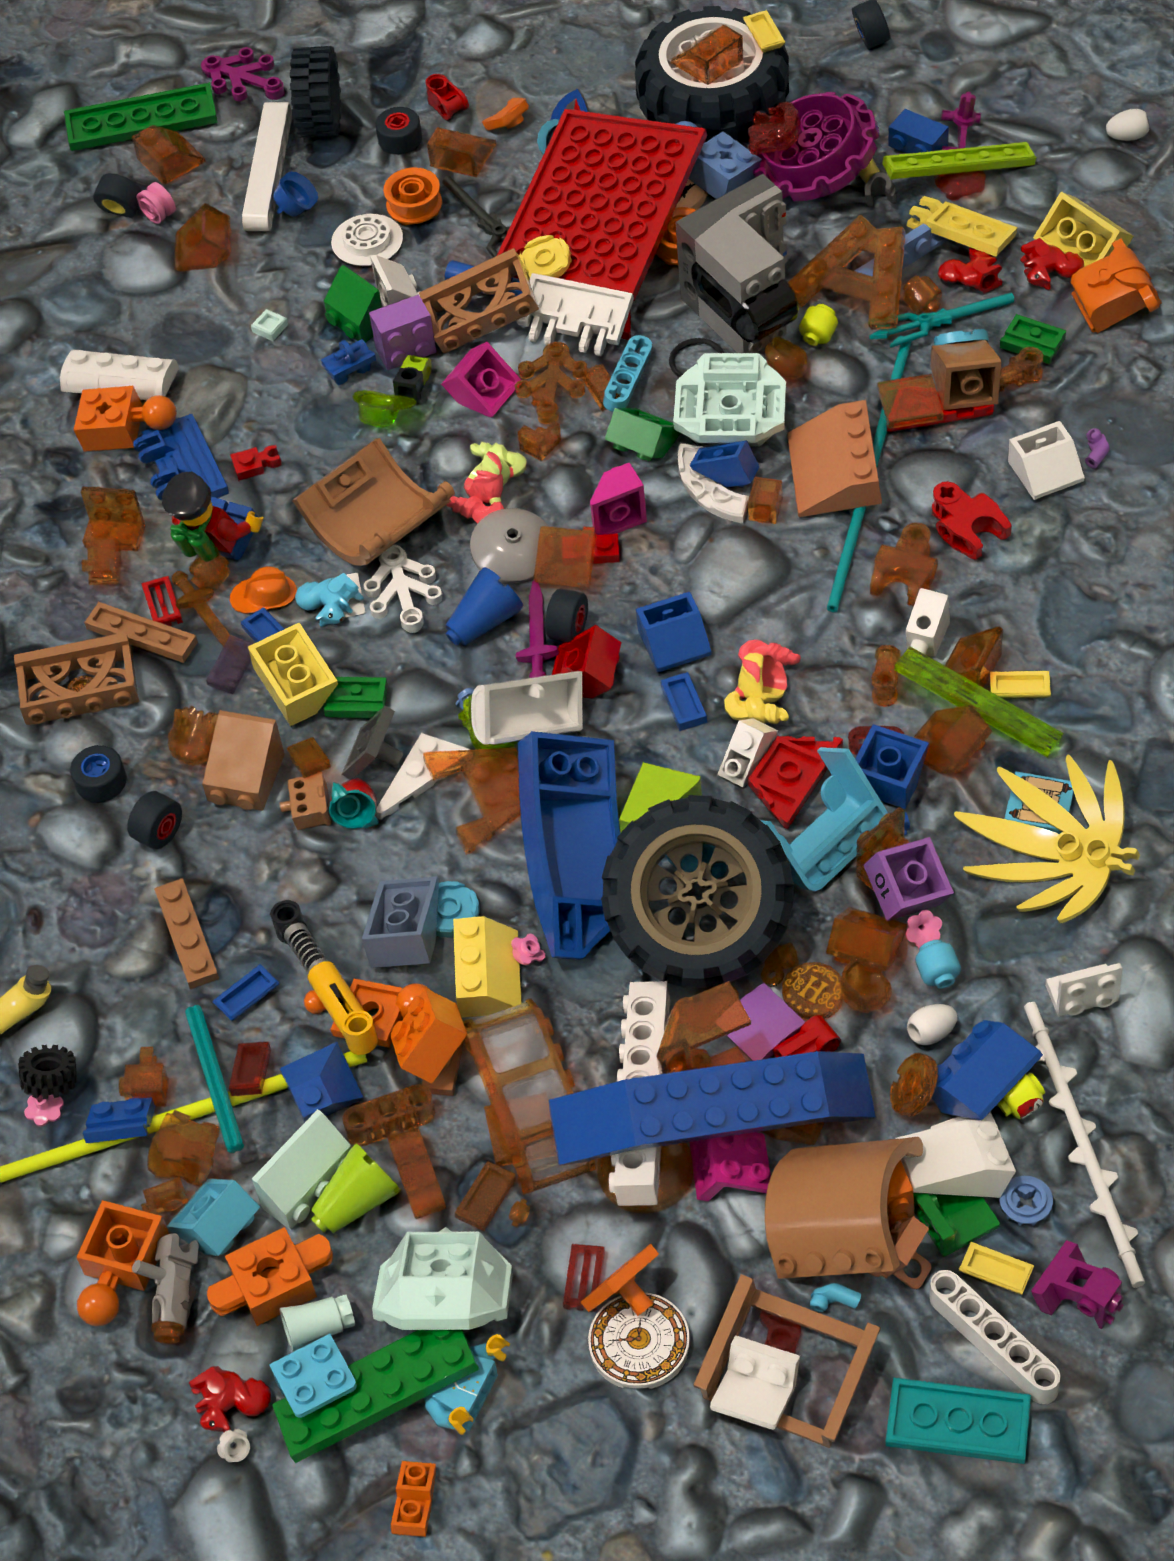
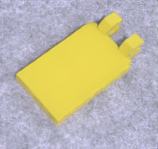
[906,196,1018,257]

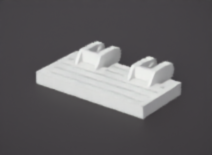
[516,273,634,356]

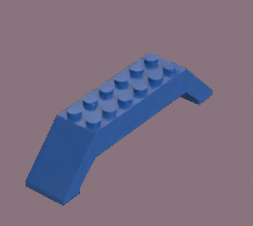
[548,1051,876,1166]

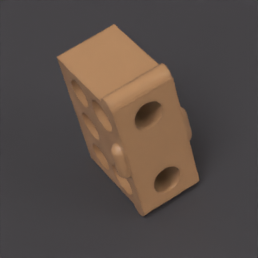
[280,770,332,830]

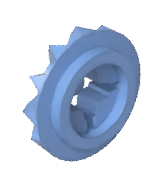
[1000,1176,1053,1226]

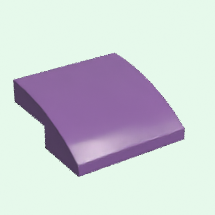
[715,983,805,1061]

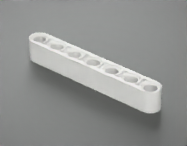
[242,102,292,231]

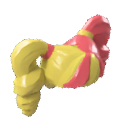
[724,639,801,724]

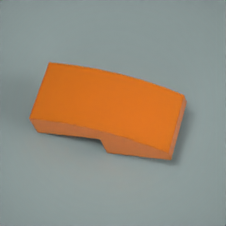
[391,1461,436,1537]

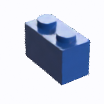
[888,109,949,154]

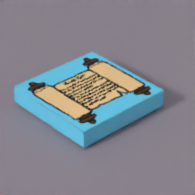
[1004,771,1074,834]

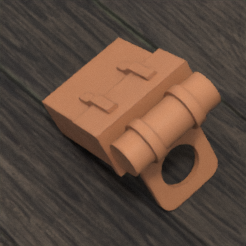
[869,1216,931,1289]

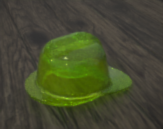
[352,390,416,428]

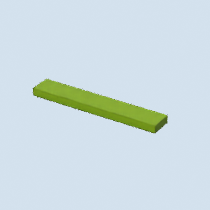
[882,142,1037,179]

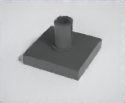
[341,706,403,780]

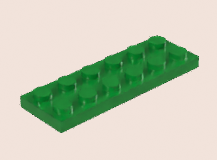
[64,82,218,151]
[272,1330,479,1463]

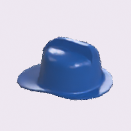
[273,171,318,217]

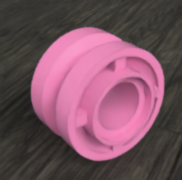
[136,182,176,224]

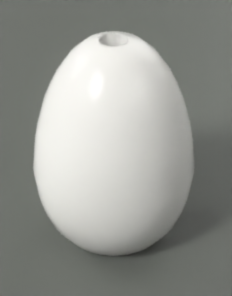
[1106,109,1149,141]
[907,1004,957,1045]

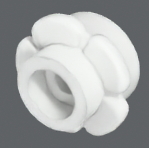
[217,1429,250,1462]

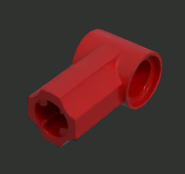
[773,1015,841,1057]

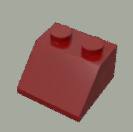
[552,625,622,699]

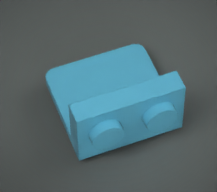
[269,1334,357,1418]

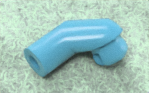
[810,1283,861,1312]

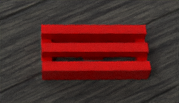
[141,576,183,626]

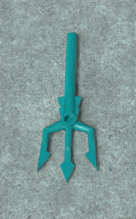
[869,293,1014,348]

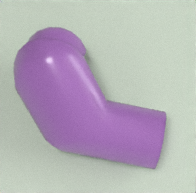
[1085,428,1110,468]

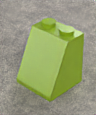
[619,762,702,833]

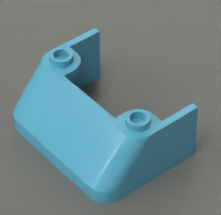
[760,747,888,891]

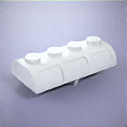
[60,349,179,400]
[471,671,583,745]

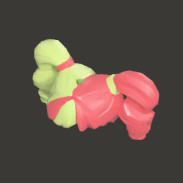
[447,442,527,524]

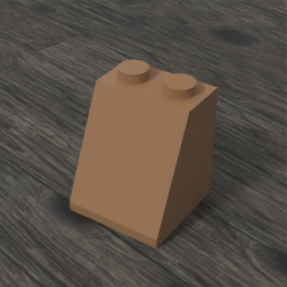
[930,340,1001,410]
[202,710,285,811]

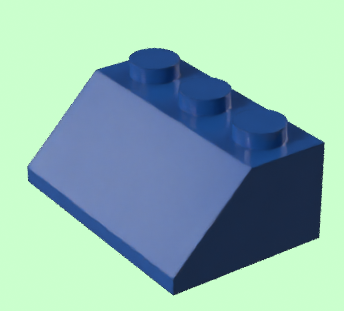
[924,1020,1043,1121]

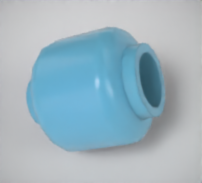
[915,940,961,989]

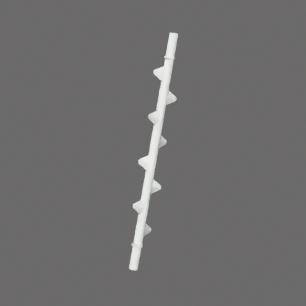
[1024,1002,1145,1288]

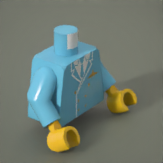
[424,1334,510,1435]

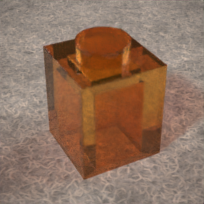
[748,477,783,524]

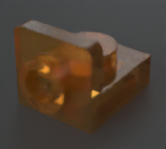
[141,1177,189,1215]

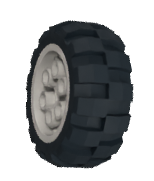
[635,6,789,143]

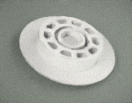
[331,214,403,266]

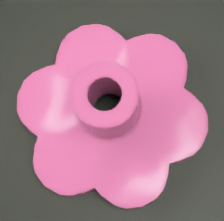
[905,909,942,948]
[24,1095,64,1127]

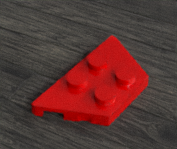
[748,736,843,829]

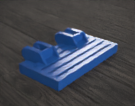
[133,414,229,500]

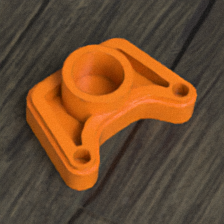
[482,98,529,131]

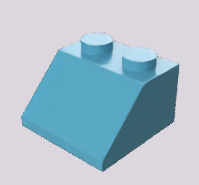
[166,1179,260,1256]

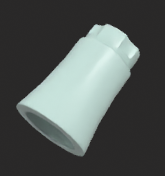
[279,1295,355,1352]

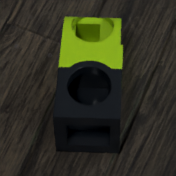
[393,355,432,405]

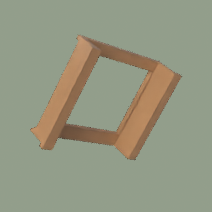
[693,1274,881,1448]

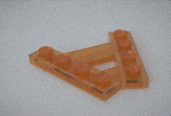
[788,214,906,330]

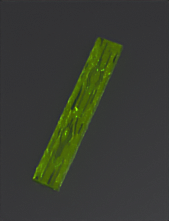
[894,646,1064,758]

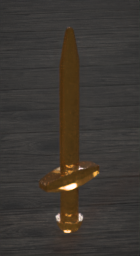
[172,571,246,663]

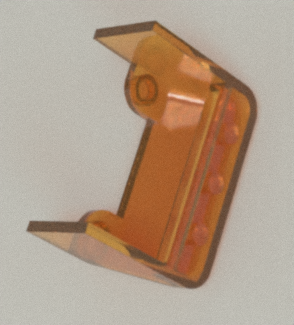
[656,981,751,1074]

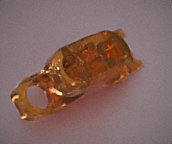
[870,522,938,606]

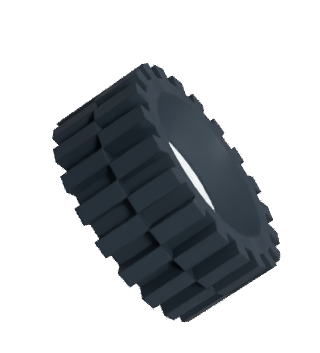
[290,46,341,138]

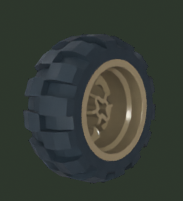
[601,795,794,989]

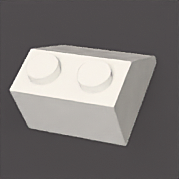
[370,255,421,307]

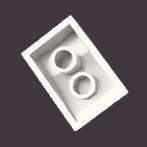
[895,1120,1016,1198]

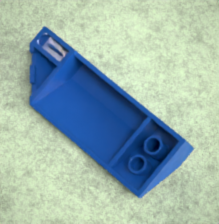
[518,731,620,960]

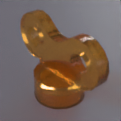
[761,942,799,987]

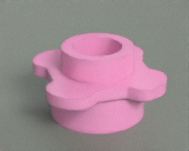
[511,934,545,965]

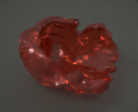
[748,102,801,155]

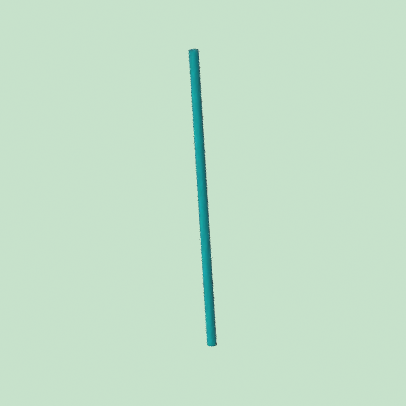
[827,341,912,612]

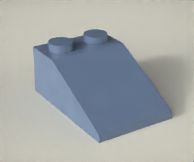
[361,876,439,968]

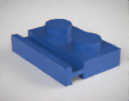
[82,1097,155,1143]

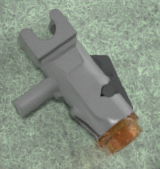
[132,1233,199,1344]

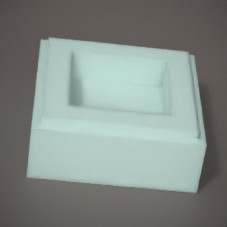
[251,309,289,341]

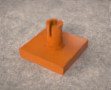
[581,1244,659,1316]

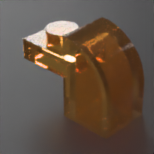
[82,539,121,585]

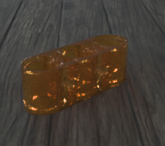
[342,1084,436,1146]
[388,1128,447,1219]

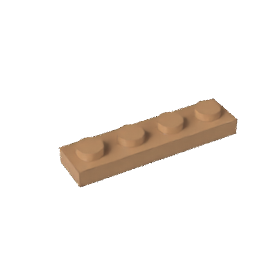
[84,602,198,663]
[154,878,219,989]

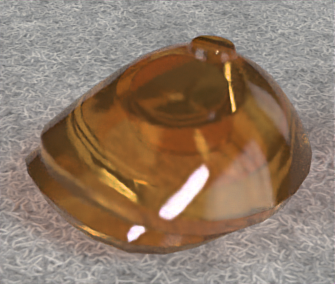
[765,336,807,380]

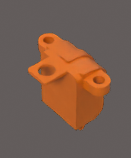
[1070,238,1162,334]

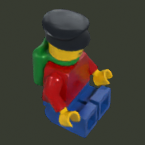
[162,471,264,562]

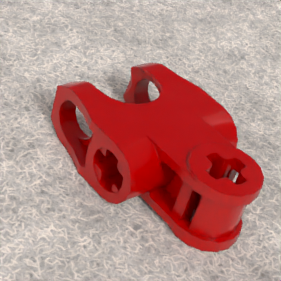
[932,481,1012,559]

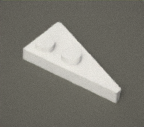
[376,733,473,820]

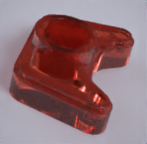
[760,1311,801,1354]

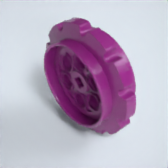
[753,92,879,201]

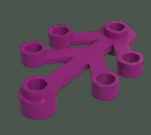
[201,47,285,101]

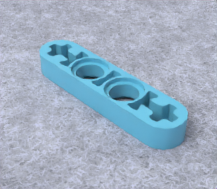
[603,335,652,412]

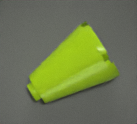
[311,1143,401,1233]

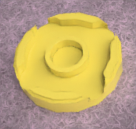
[519,235,571,280]

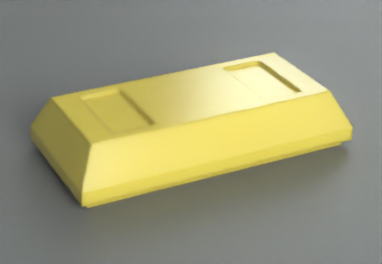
[743,10,785,53]
[990,671,1051,698]
[959,1242,1034,1295]

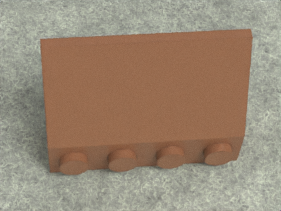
[787,400,882,518]

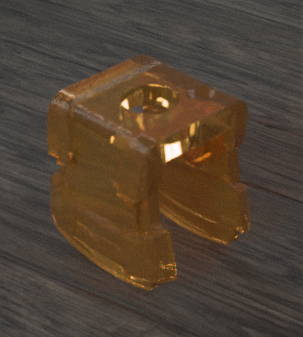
[147,1110,220,1186]

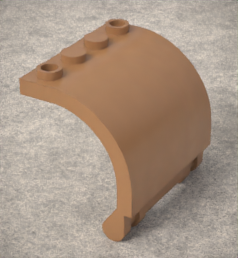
[292,438,455,566]
[765,1137,923,1279]

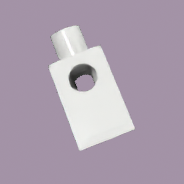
[906,588,950,664]

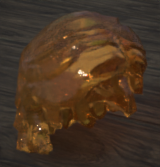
[168,705,219,766]

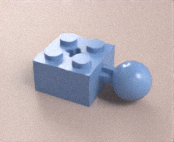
[676,121,762,199]

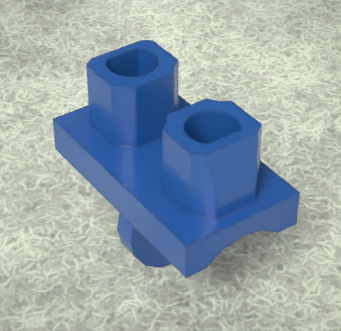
[321,339,376,385]

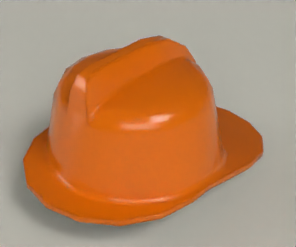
[229,566,297,614]

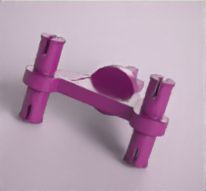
[941,91,981,150]

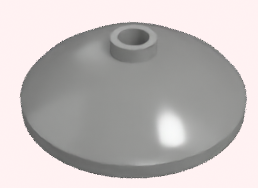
[470,508,554,584]

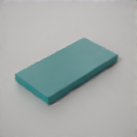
[885,1377,1031,1464]

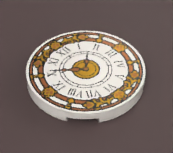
[588,1292,690,1389]

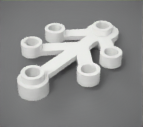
[364,544,443,633]

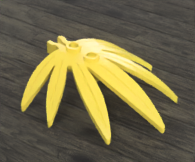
[954,755,1140,923]

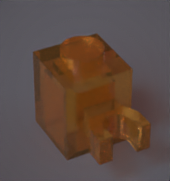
[119,1046,169,1107]

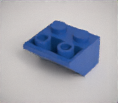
[636,592,712,673]

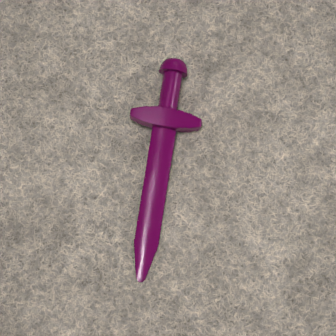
[515,579,559,678]

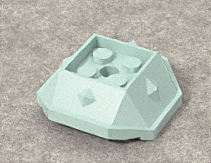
[673,353,786,446]
[372,1227,513,1330]

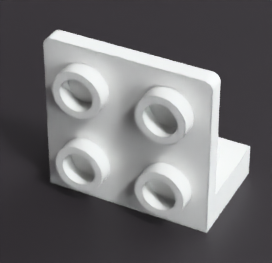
[1045,963,1123,1017]
[710,1335,800,1430]

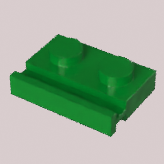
[1000,314,1066,364]
[324,677,388,718]

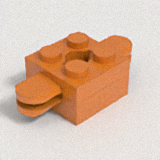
[207,1227,333,1326]

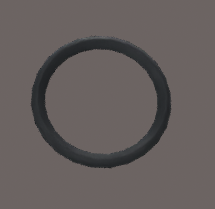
[669,338,724,377]

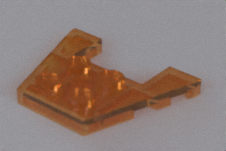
[423,748,521,855]

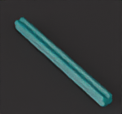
[185,1005,244,1153]

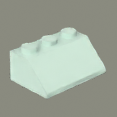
[252,1109,352,1230]

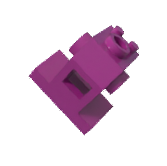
[1031,1240,1124,1329]

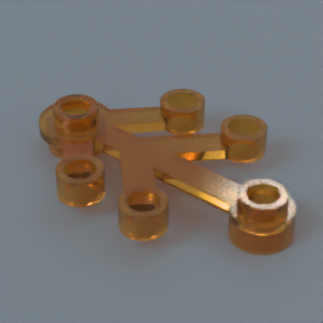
[515,342,588,424]

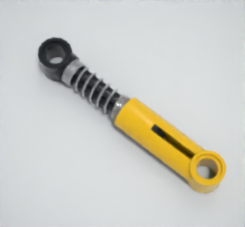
[270,900,378,1055]

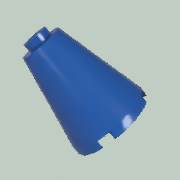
[445,567,523,646]

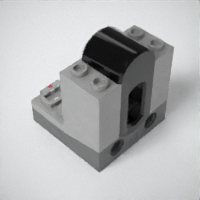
[676,174,799,353]

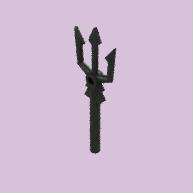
[442,176,510,258]

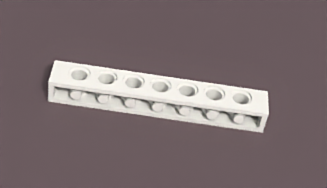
[609,981,671,1206]

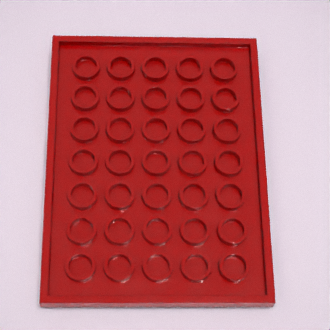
[497,109,707,301]

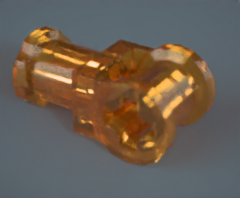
[999,347,1043,392]
[871,645,901,707]

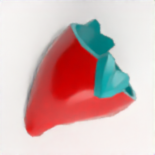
[329,778,379,829]

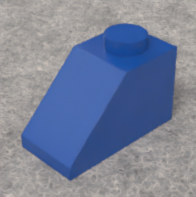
[690,440,759,487]

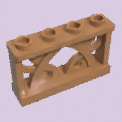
[419,248,539,353]
[14,632,139,725]

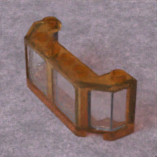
[463,998,596,1195]

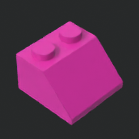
[441,342,522,417]
[590,462,647,535]

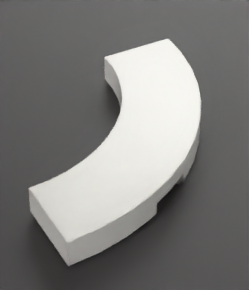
[678,443,749,523]

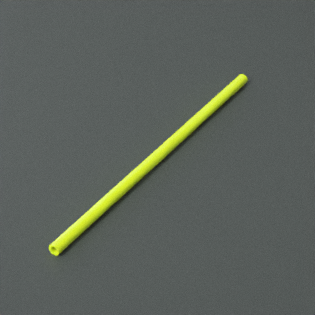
[0,1051,367,1183]

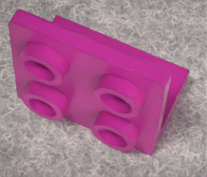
[689,1132,771,1201]

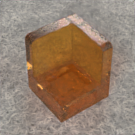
[518,421,561,461]

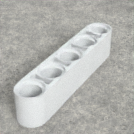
[930,1270,1060,1404]

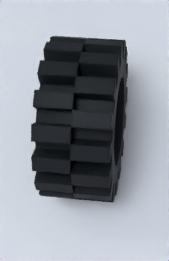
[18,1045,77,1099]

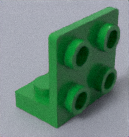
[914,1193,1000,1257]

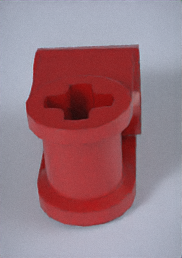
[426,74,469,120]

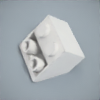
[1008,421,1085,500]

